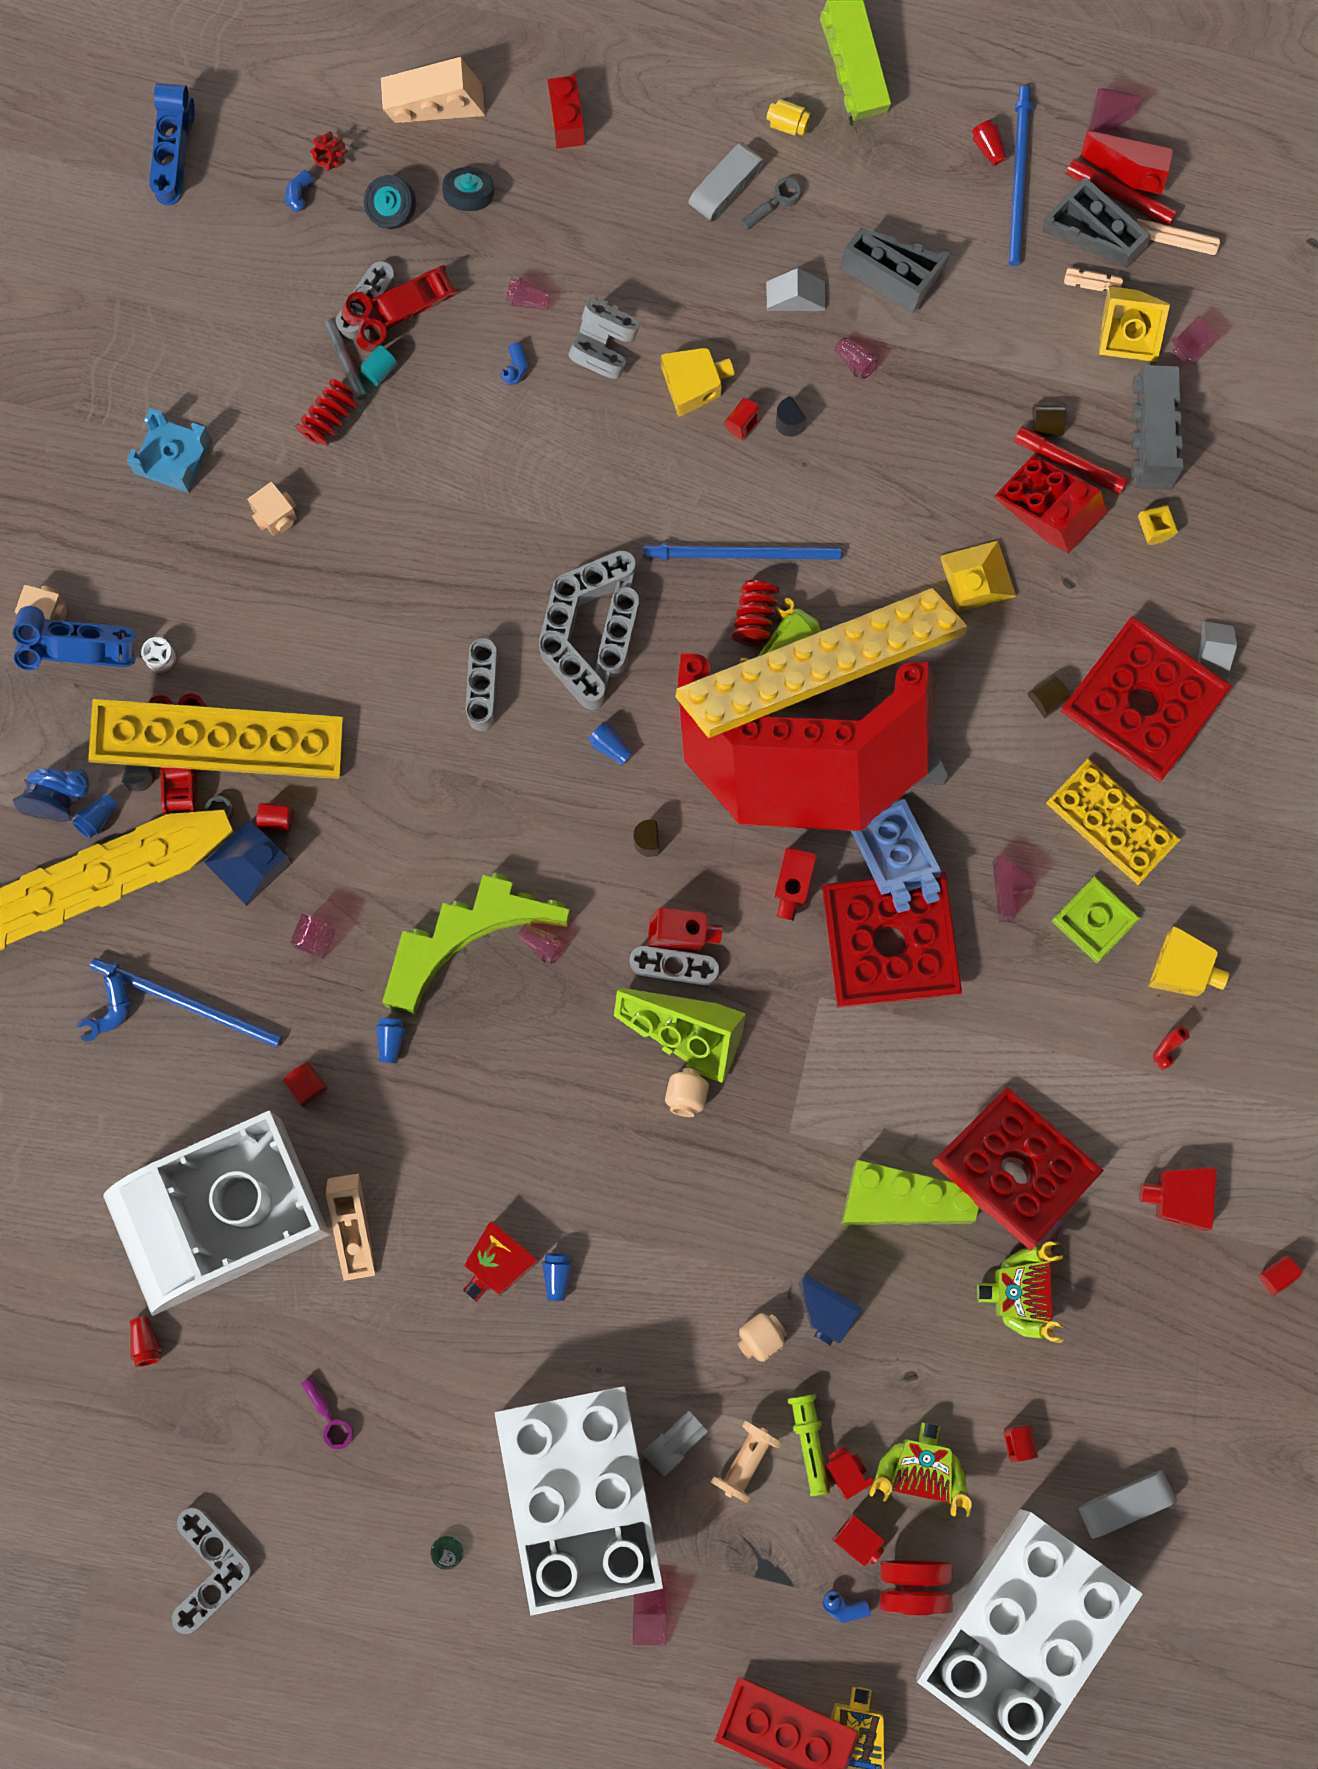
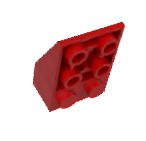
[995,455,1107,554]

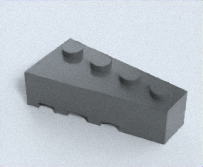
[1131,365,1184,490]

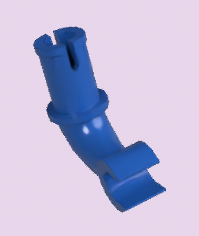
[77,973,132,1041]

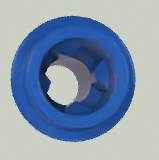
[587,721,633,766]
[72,794,118,839]
[375,1018,407,1063]
[542,1253,573,1301]

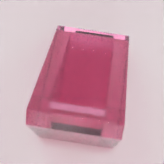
[1088,87,1142,134]

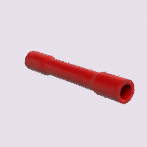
[1066,159,1177,226]
[1013,426,1128,495]

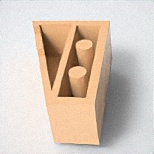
[381,57,485,123]

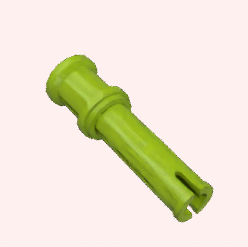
[788,1393,831,1496]

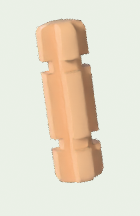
[1064,267,1123,292]

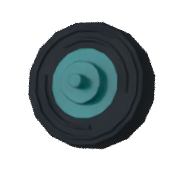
[442,167,495,211]
[363,175,417,229]

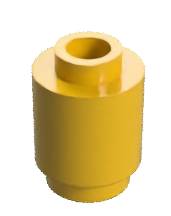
[766,99,811,136]

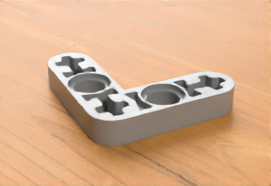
[172,1507,253,1635]

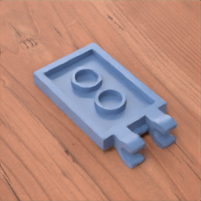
[851,799,940,913]

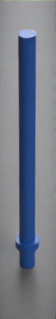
[1009,86,1033,266]
[643,543,841,561]
[90,957,282,1048]

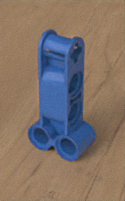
[149,83,195,206]
[12,606,136,671]

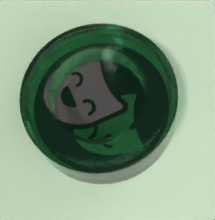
[430,1535,464,1570]

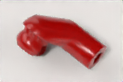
[1153,1026,1190,1070]

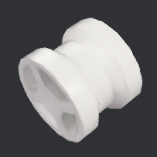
[141,637,176,673]

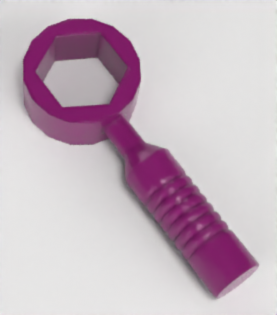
[301,1377,354,1449]

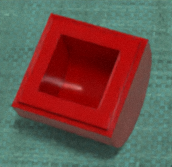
[724,398,761,441]
[257,803,294,832]
[283,1062,328,1107]
[1259,1255,1303,1296]
[1003,1425,1039,1462]

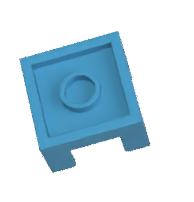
[127,408,211,493]

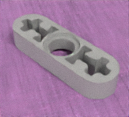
[336,261,395,339]
[629,946,719,986]

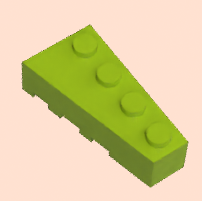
[820,0,891,121]
[841,1160,979,1225]

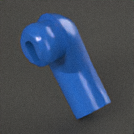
[285,170,314,212]
[501,343,529,385]
[822,1591,871,1623]

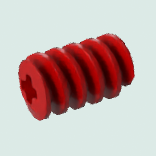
[295,379,358,446]
[732,579,780,647]

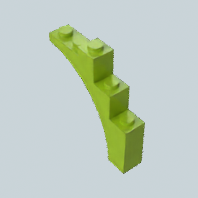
[382,873,571,1015]

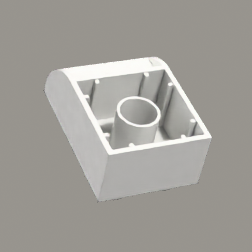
[103,1110,330,1316]
[494,1386,663,1615]
[916,1509,1142,1766]

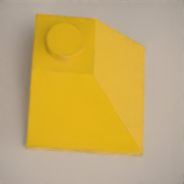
[1099,286,1170,362]
[940,541,1016,612]

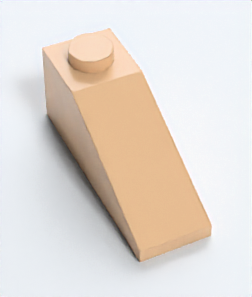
[326,1173,375,1281]

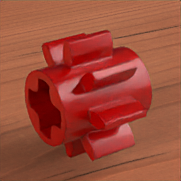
[310,131,348,171]

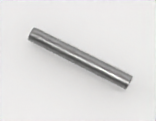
[323,318,368,400]

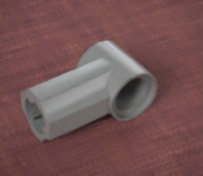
[641,1411,708,1477]

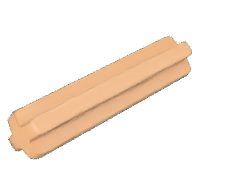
[1136,219,1220,255]

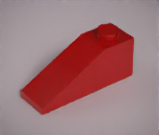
[1080,130,1173,195]

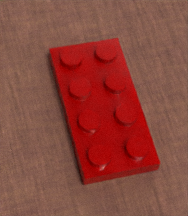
[714,1677,861,1769]

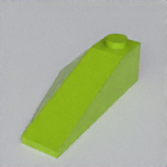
[614,988,746,1083]

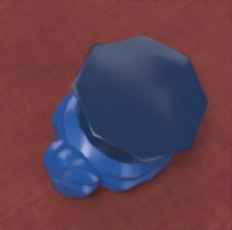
[13,768,90,822]

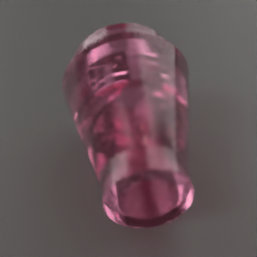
[505,277,550,310]
[834,337,878,379]
[518,923,565,964]

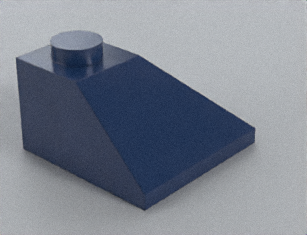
[204,821,292,906]
[799,1275,862,1346]

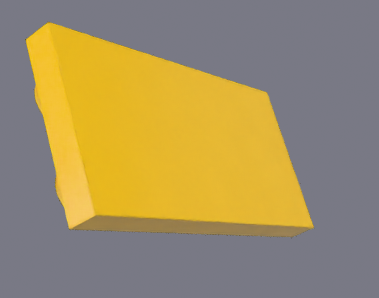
[1046,758,1181,885]

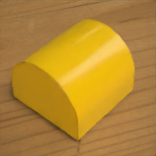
[1138,505,1178,545]

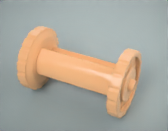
[711,1421,782,1504]

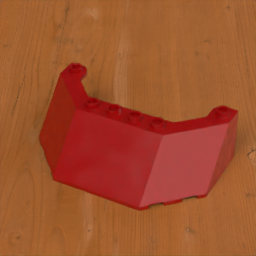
[678,653,936,831]

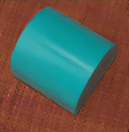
[361,345,397,386]

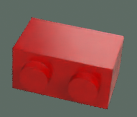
[547,75,585,149]

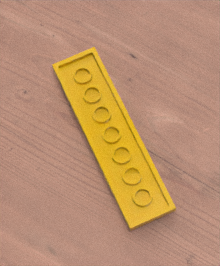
[89,699,343,779]

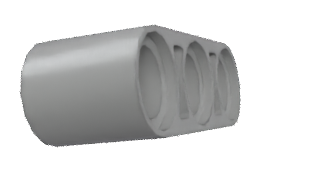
[688,142,765,222]
[465,638,498,731]
[1078,1470,1177,1539]

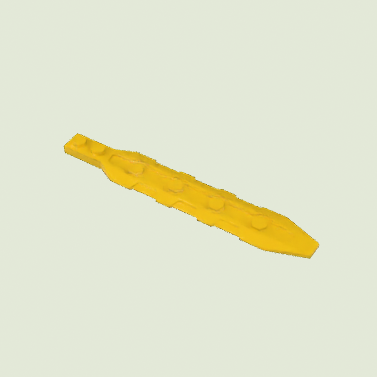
[0,810,234,951]

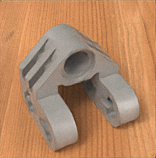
[568,295,640,379]

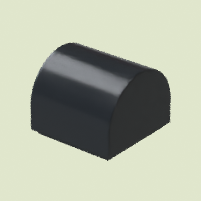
[775,396,806,437]
[122,765,155,791]

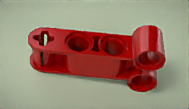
[342,265,459,352]
[147,693,207,814]

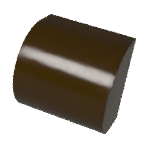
[1032,404,1066,436]
[1027,675,1070,718]
[633,819,659,857]

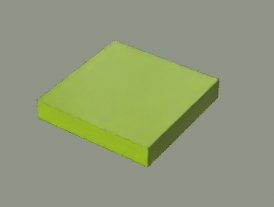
[1051,876,1140,963]

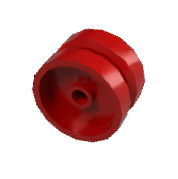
[880,1560,953,1615]

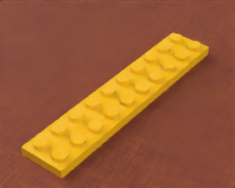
[676,588,967,738]

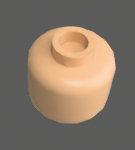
[665,1068,709,1117]
[737,1313,787,1362]

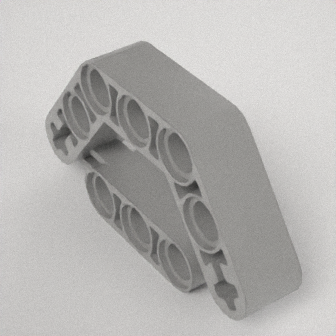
[539,551,639,710]

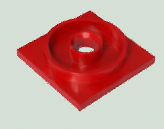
[1060,616,1232,783]
[821,871,962,1008]
[932,1086,1104,1251]

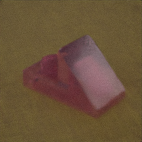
[992,855,1037,922]
[633,1577,667,1646]

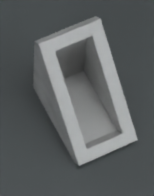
[766,268,825,311]
[1197,621,1237,682]

